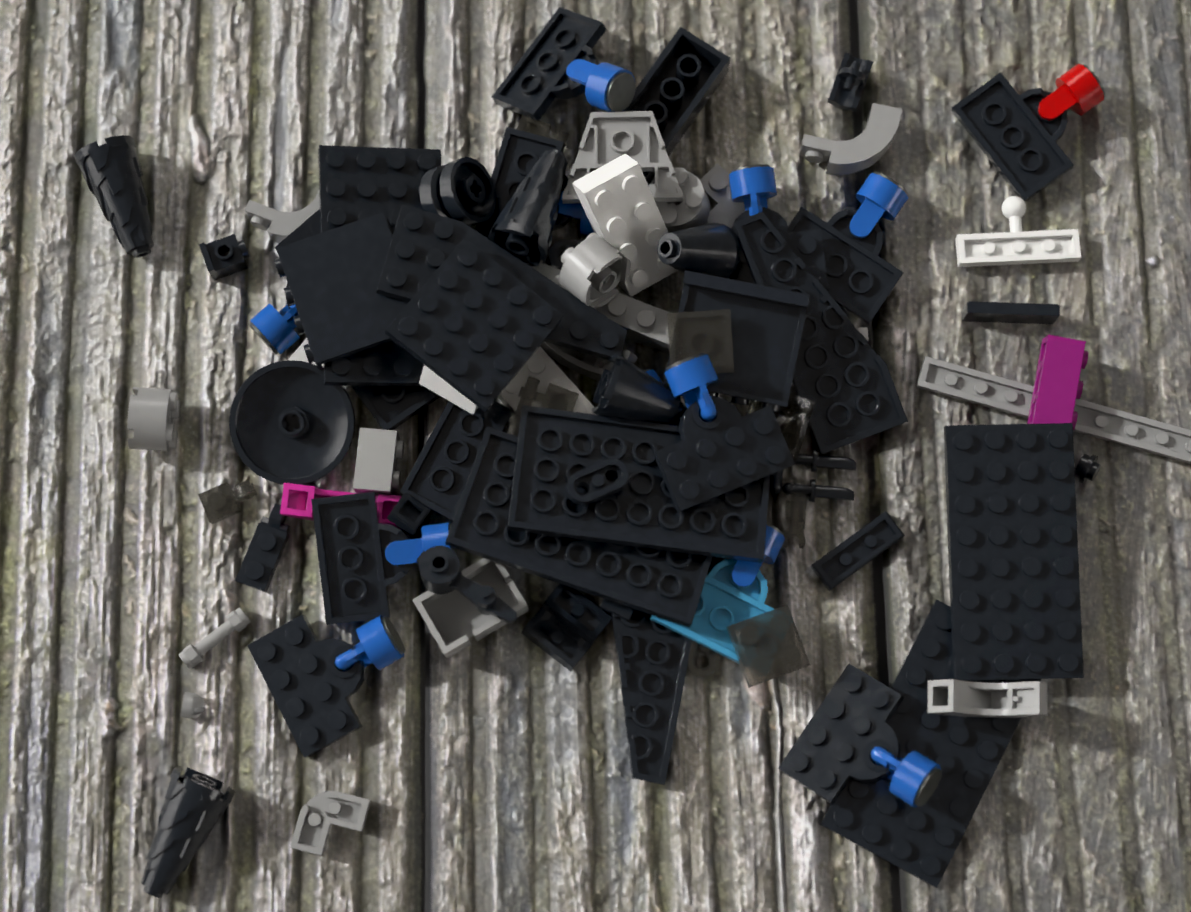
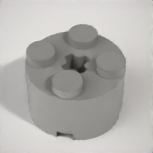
[648,167,711,233]
[559,233,631,308]
[127,387,180,451]

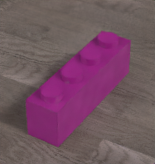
[1027,334,1089,430]

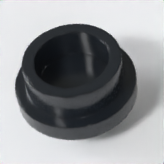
[1075,454,1101,484]

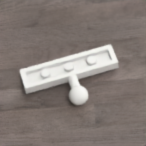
[955,196,1081,267]

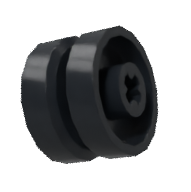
[419,157,497,226]

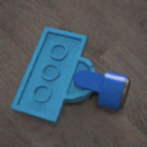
[650,523,793,676]

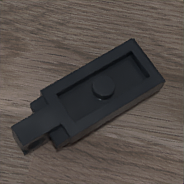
[235,503,290,593]

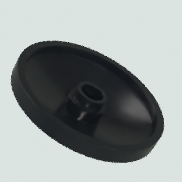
[229,360,355,484]

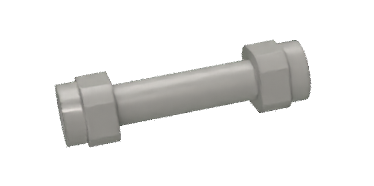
[178,607,251,669]

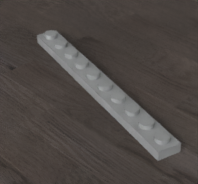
[916,356,1191,464]

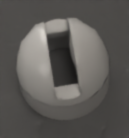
[180,692,205,718]

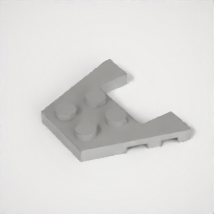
[562,111,683,204]

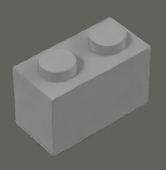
[353,428,404,496]

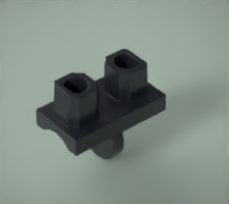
[827,52,873,112]

